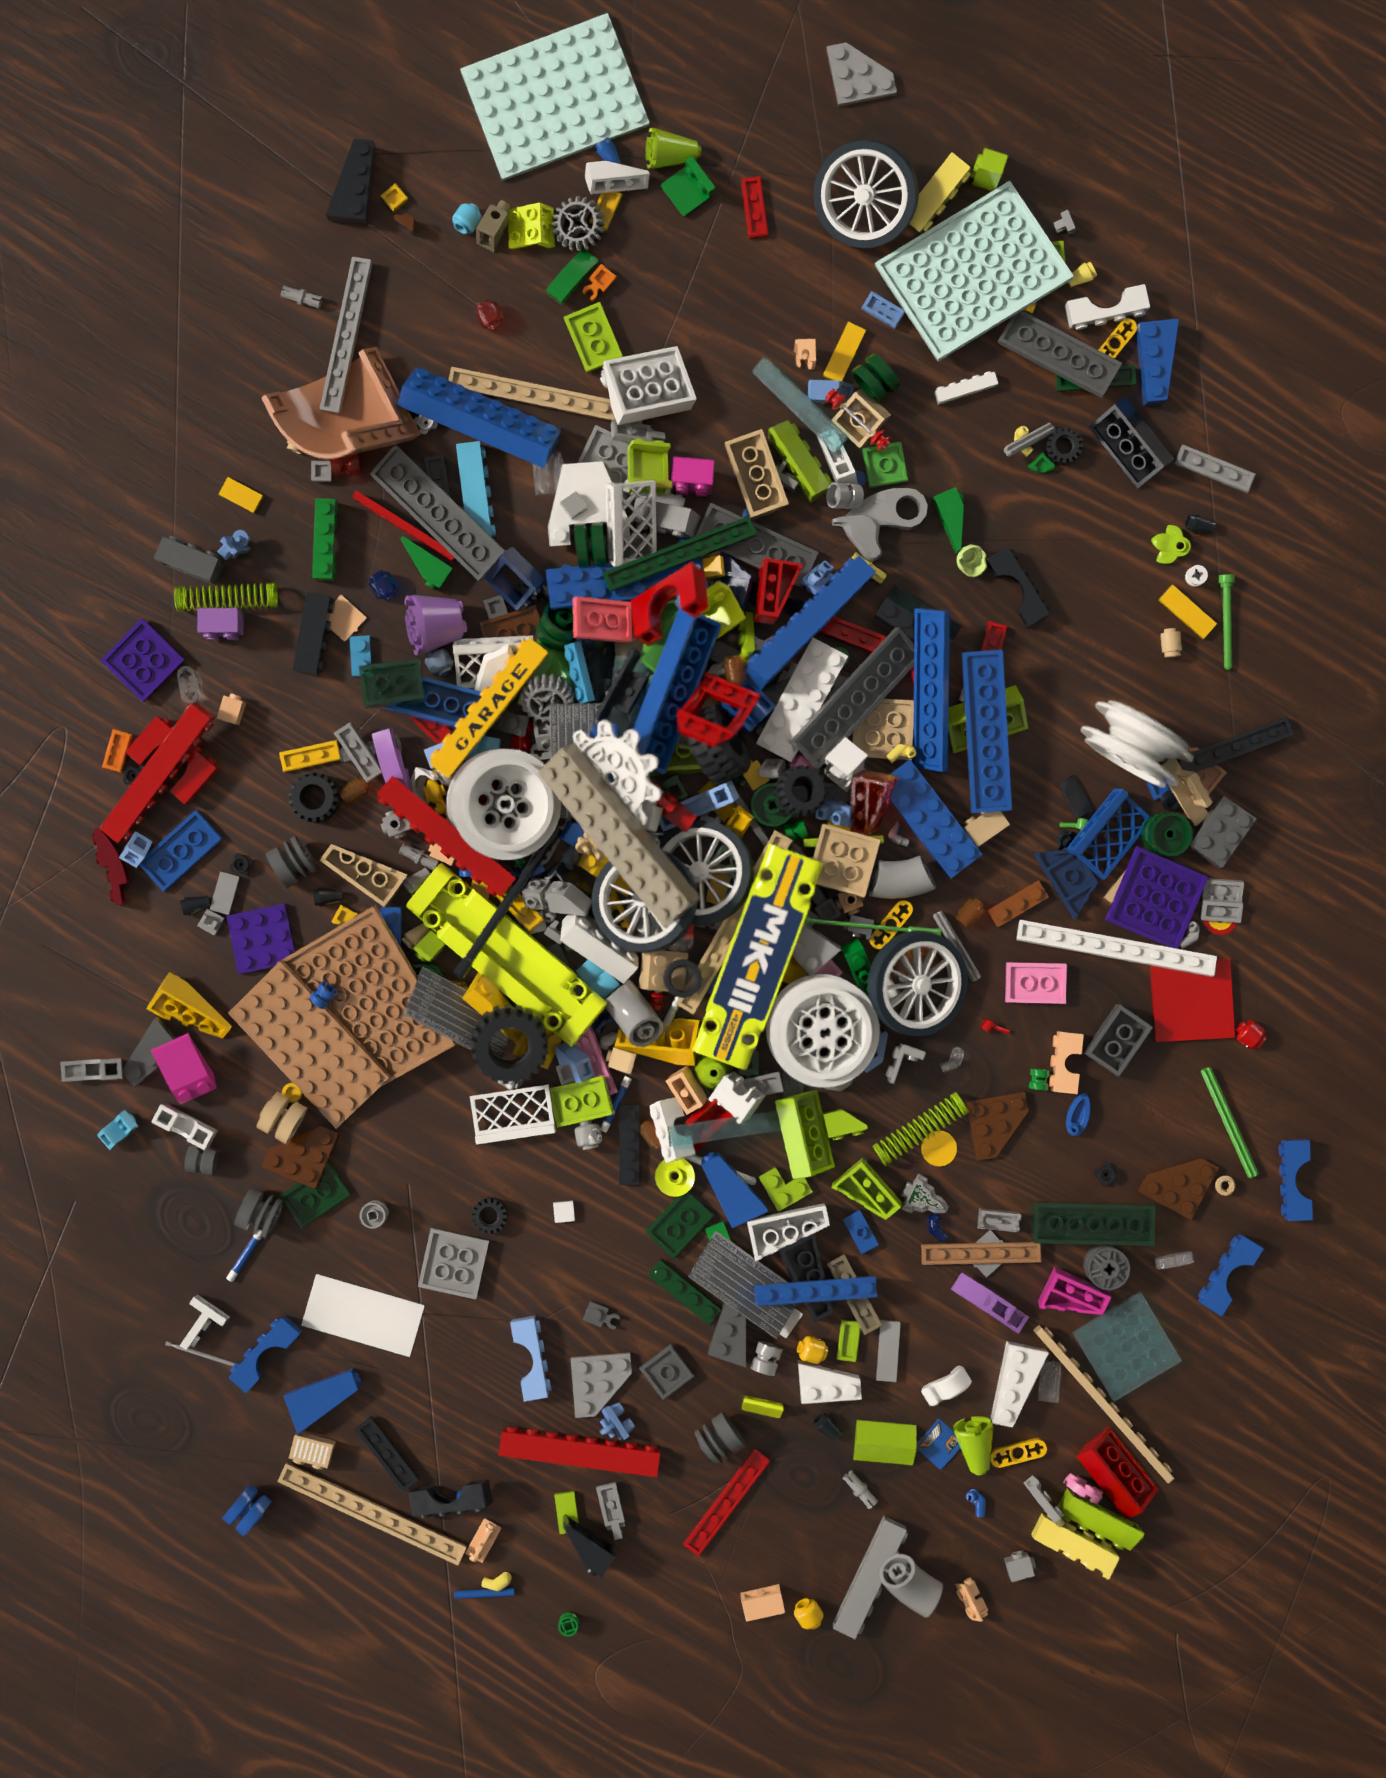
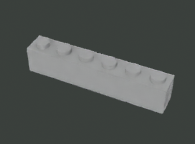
[832,1516,908,1639]

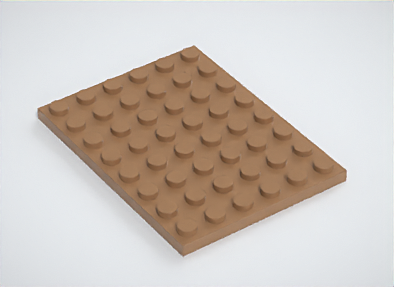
[277,905,457,1087]

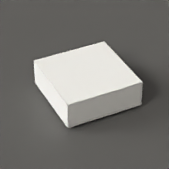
[553,1201,575,1223]

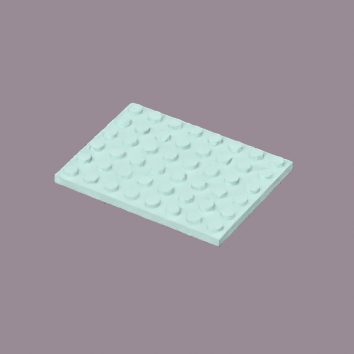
[460,13,650,181]
[875,181,1074,361]

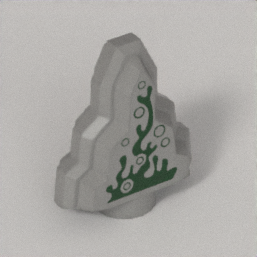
[901,1174,949,1213]

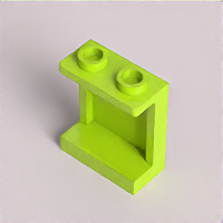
[627,439,672,496]

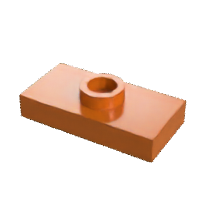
[102,729,133,773]

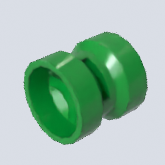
[783,818,808,843]
[1029,1068,1050,1091]
[558,1611,579,1637]

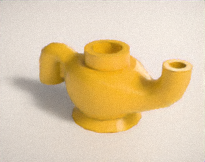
[422,769,447,814]

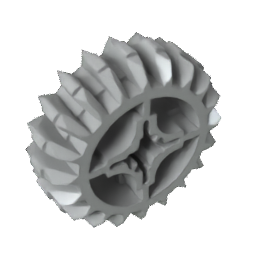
[552,196,605,251]
[520,673,574,724]

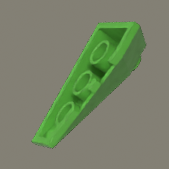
[640,598,678,673]

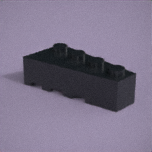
[777,1233,833,1322]

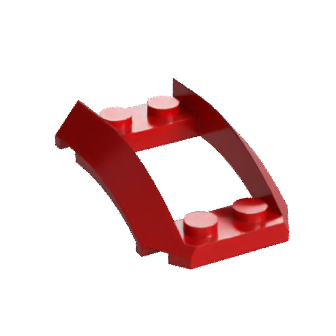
[677,672,760,747]

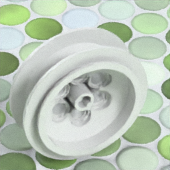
[1081,701,1193,788]
[447,749,561,860]
[766,974,880,1087]

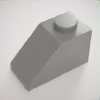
[545,881,592,916]

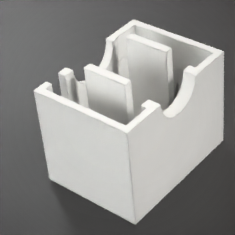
[824,737,868,792]
[708,1072,765,1124]

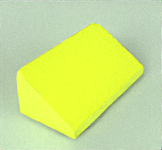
[741,1395,783,1418]

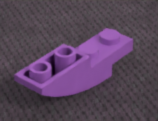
[951,1273,1029,1334]

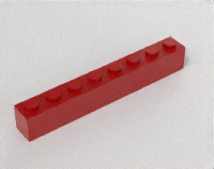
[99,702,215,843]
[377,776,516,897]
[498,1426,660,1477]

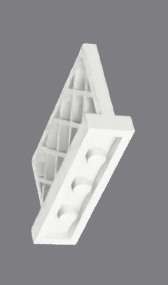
[606,480,657,567]
[453,636,534,688]
[470,1084,556,1144]

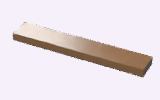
[921,1242,1042,1265]

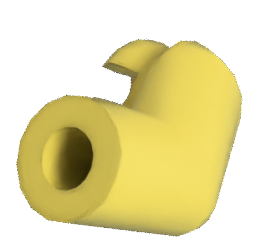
[1014,426,1034,457]
[886,744,916,763]
[482,1572,512,1591]

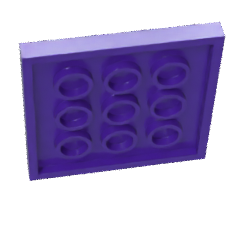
[1105,846,1208,949]

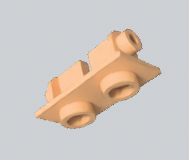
[465,1518,502,1563]
[955,1578,988,1621]

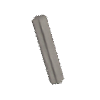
[1004,423,1055,457]

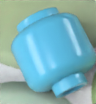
[452,203,482,234]

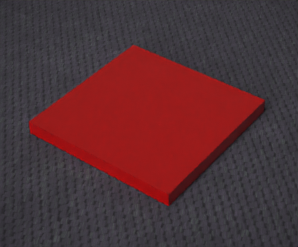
[1150,958,1235,1042]

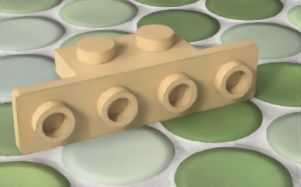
[1160,759,1213,826]

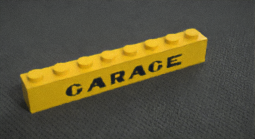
[429,637,549,779]

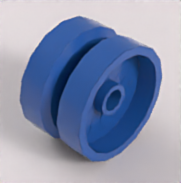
[222,1484,272,1537]

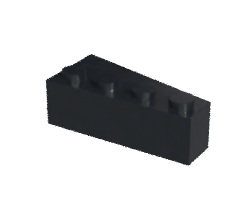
[326,139,377,226]

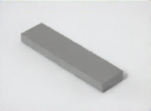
[1174,444,1256,493]

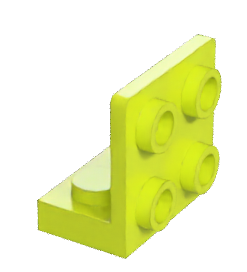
[508,203,555,249]
[701,581,746,640]

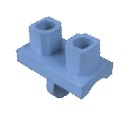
[217,530,251,560]
[800,561,834,595]
[816,798,853,827]
[599,1403,635,1440]

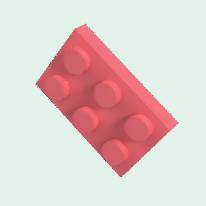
[573,597,632,643]

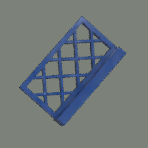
[1066,788,1150,880]

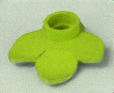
[1151,525,1191,564]

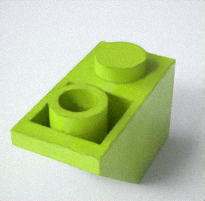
[414,930,446,962]
[823,1109,868,1140]

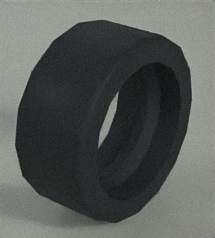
[663,959,702,998]

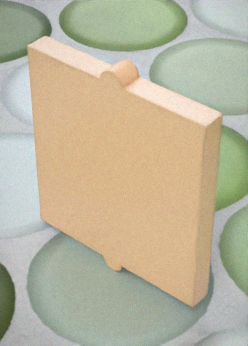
[328,595,367,642]

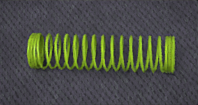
[174,583,278,612]
[872,1092,969,1166]

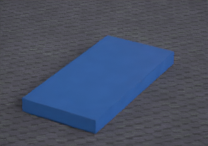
[139,810,223,892]

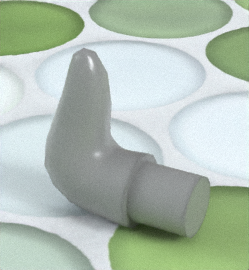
[888,821,909,846]

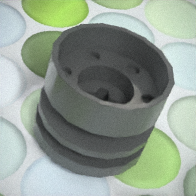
[266,836,317,888]
[234,1187,283,1239]
[1083,1244,1130,1290]
[694,1412,746,1466]

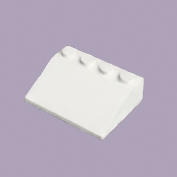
[603,346,696,425]

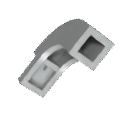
[60,1058,122,1082]

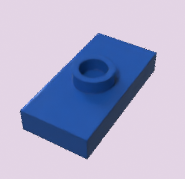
[842,1209,879,1254]

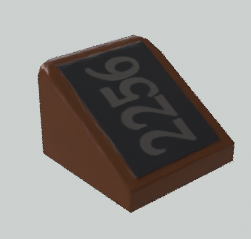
[394,214,416,236]

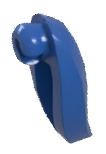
[1066,1092,1091,1136]

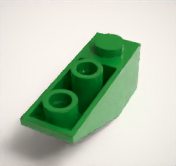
[841,938,871,998]

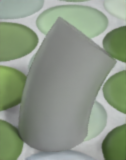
[867,855,937,899]
[604,979,663,1047]
[879,1554,943,1618]

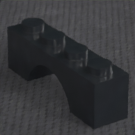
[986,546,1050,628]
[793,847,842,925]
[408,1479,493,1518]

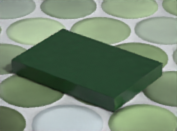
[280,1162,352,1229]
[645,1191,715,1259]

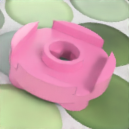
[1064,1473,1103,1504]

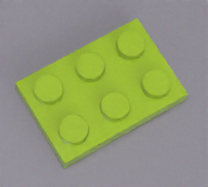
[563,302,623,373]
[549,1075,614,1128]

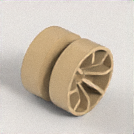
[257,1091,308,1144]

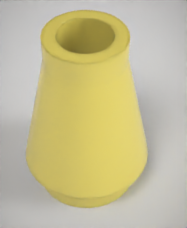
[1068,262,1097,288]

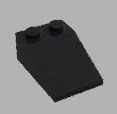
[563,1514,615,1578]

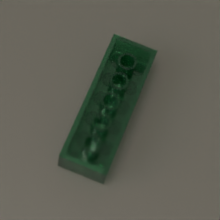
[1031,1201,1155,1246]

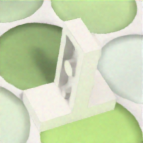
[180,1294,230,1350]

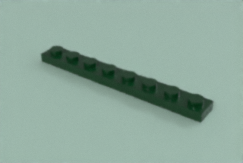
[602,516,757,592]

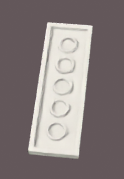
[756,638,848,762]

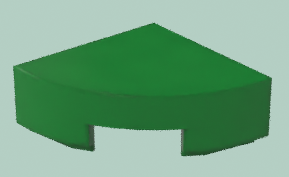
[1028,452,1056,473]

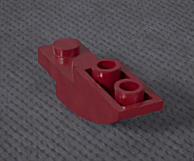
[92,828,131,906]

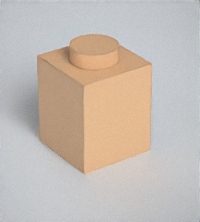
[217,694,246,725]

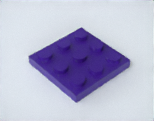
[100,618,186,702]
[226,904,296,974]

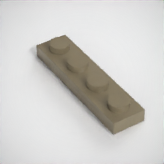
[826,1254,882,1335]

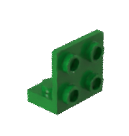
[661,156,715,217]

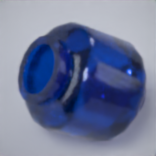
[368,570,398,600]

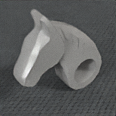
[832,488,928,562]

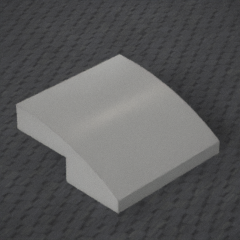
[1201,878,1244,923]

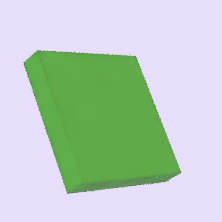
[862,442,908,489]

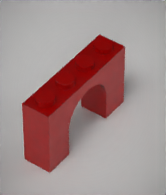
[631,562,709,646]
[125,716,220,805]

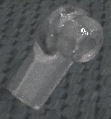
[940,1047,964,1073]

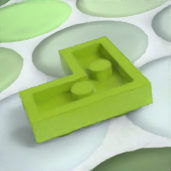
[758,1167,812,1212]

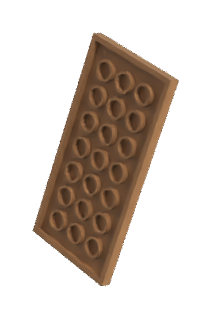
[228,960,391,1129]

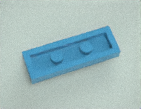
[564,641,595,704]

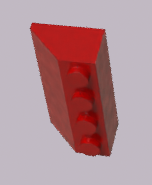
[1076,1427,1159,1520]

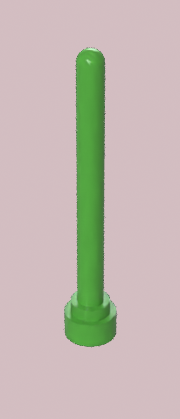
[1219,574,1235,670]

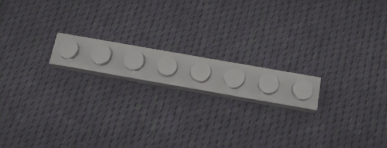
[320,257,373,415]

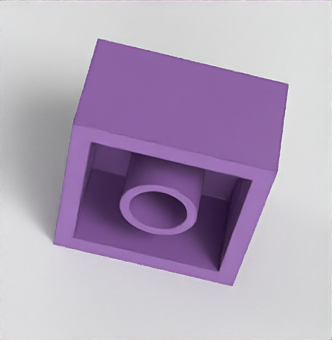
[197,608,245,640]

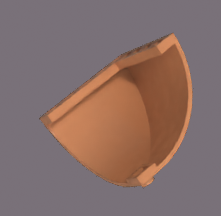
[261,347,421,458]

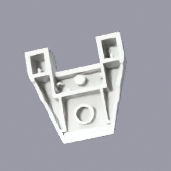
[548,461,630,546]

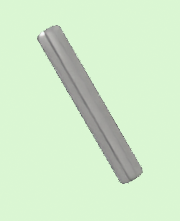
[933,911,981,982]

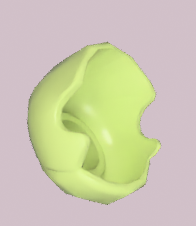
[957,544,987,577]

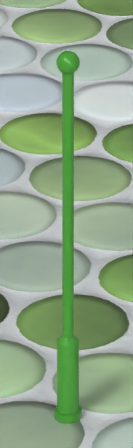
[804,916,941,936]

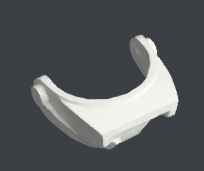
[410,767,438,805]

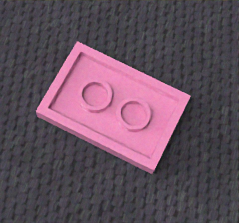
[1005,962,1067,1004]

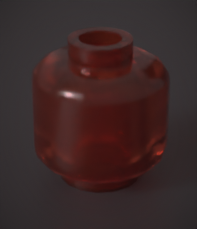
[474,299,504,331]

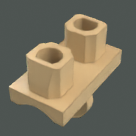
[575,826,604,862]

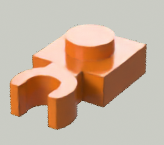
[582,264,617,302]

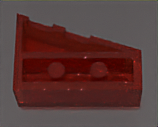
[850,770,899,836]

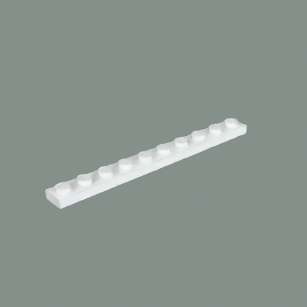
[1016,920,1217,977]

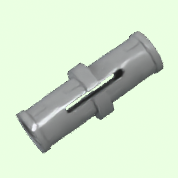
[281,285,323,309]
[399,842,440,871]
[843,1470,878,1509]

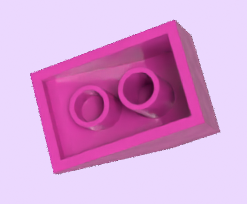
[151,1034,216,1105]

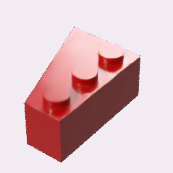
[754,558,803,625]

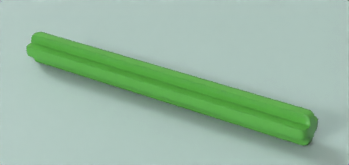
[1201,1067,1258,1178]

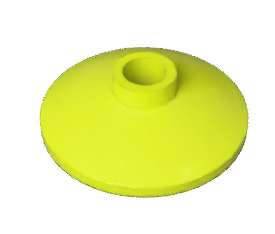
[655,1159,695,1197]

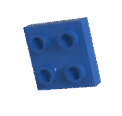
[720,678,776,734]

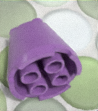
[405,595,467,655]

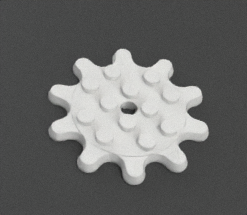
[573,720,661,825]

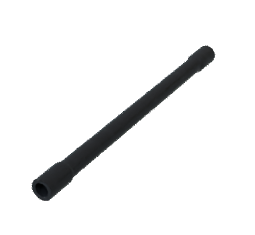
[453,826,562,979]

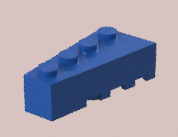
[1136,319,1179,406]

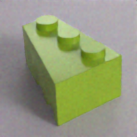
[971,148,1008,191]
[831,1157,902,1220]

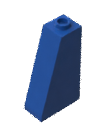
[701,1152,768,1228]
[284,1368,362,1433]

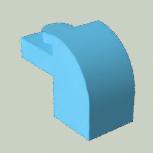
[97,1110,139,1150]

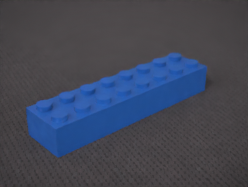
[398,367,562,468]
[744,555,876,690]
[633,607,722,775]

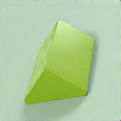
[853,1420,916,1465]

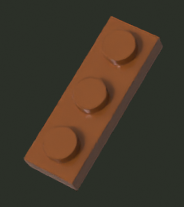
[987,880,1049,928]

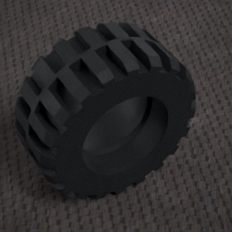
[686,704,751,784]
[471,1004,548,1085]

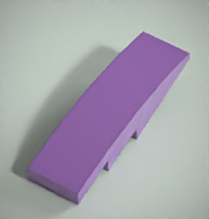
[372,728,413,792]

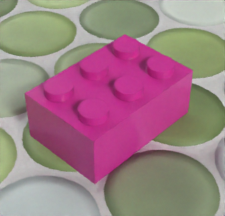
[672,457,714,497]

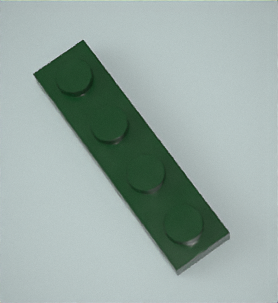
[1055,364,1136,392]
[647,1259,722,1325]

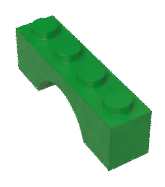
[312,498,338,582]

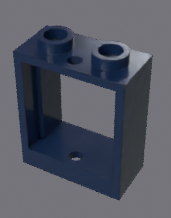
[484,546,546,611]

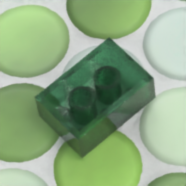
[359,659,426,709]

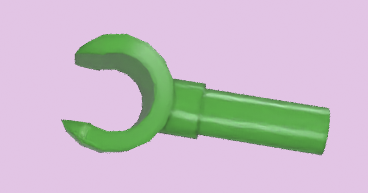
[1060,818,1088,830]

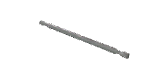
[165,1341,236,1366]

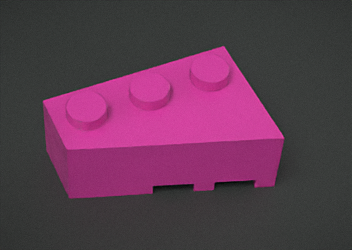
[1038,1266,1111,1315]

